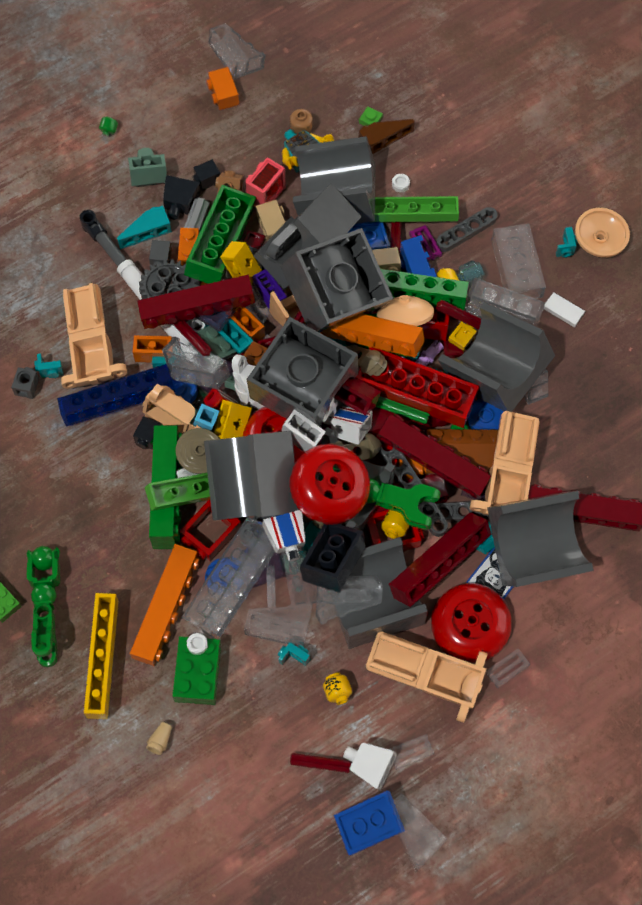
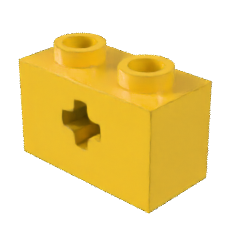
[220,241,262,284]
[213,400,252,439]

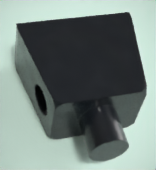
[163,175,201,220]

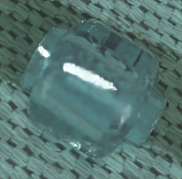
[457,260,485,288]

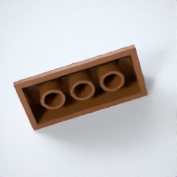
[426,429,498,474]

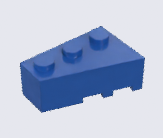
[400,235,437,277]

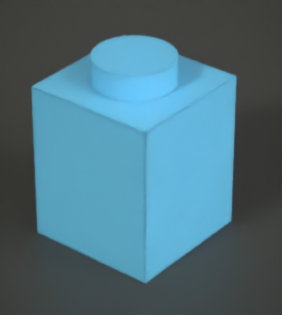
[193,404,220,431]

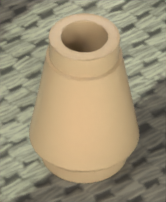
[146,722,172,755]

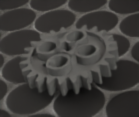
[139,259,200,299]

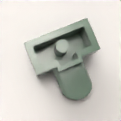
[128,148,167,186]

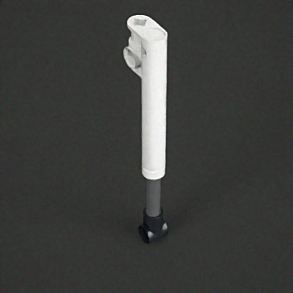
[80,210,207,365]

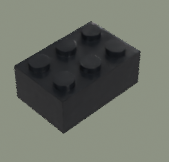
[300,524,365,593]

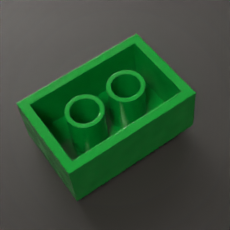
[172,636,221,705]

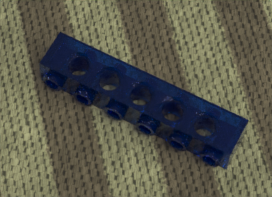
[57,364,176,427]

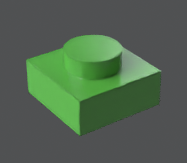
[359,106,383,126]

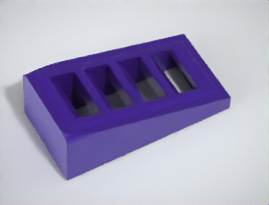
[252,269,288,309]

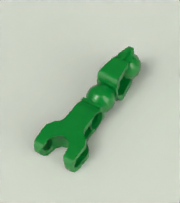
[318,467,441,530]
[27,546,60,667]

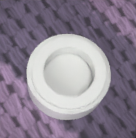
[392,174,410,192]
[187,633,208,655]

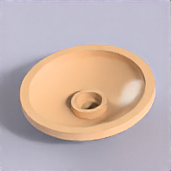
[575,208,630,258]
[377,295,434,326]

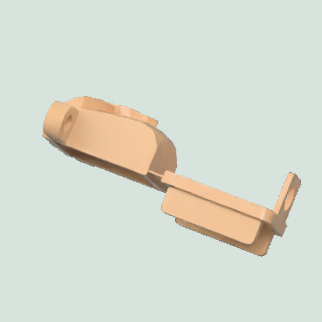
[61,283,127,389]
[142,384,201,435]
[470,411,540,516]
[366,632,488,723]

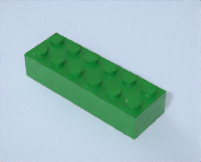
[184,185,256,284]
[149,425,183,549]

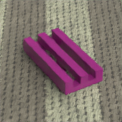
[409,225,442,262]

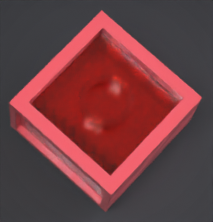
[245,157,286,207]

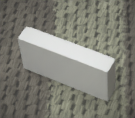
[543,292,585,328]

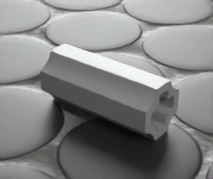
[184,198,210,233]

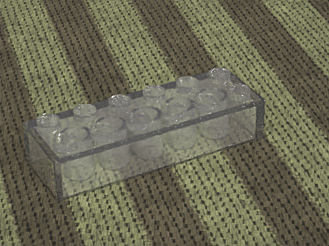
[182,517,275,640]

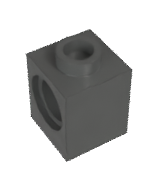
[149,240,172,267]
[11,367,39,399]

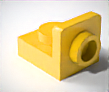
[448,321,477,351]

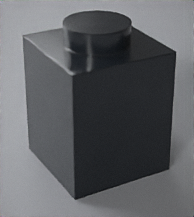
[192,159,221,191]
[133,416,161,450]

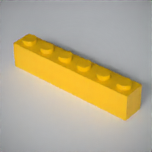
[84,593,119,719]

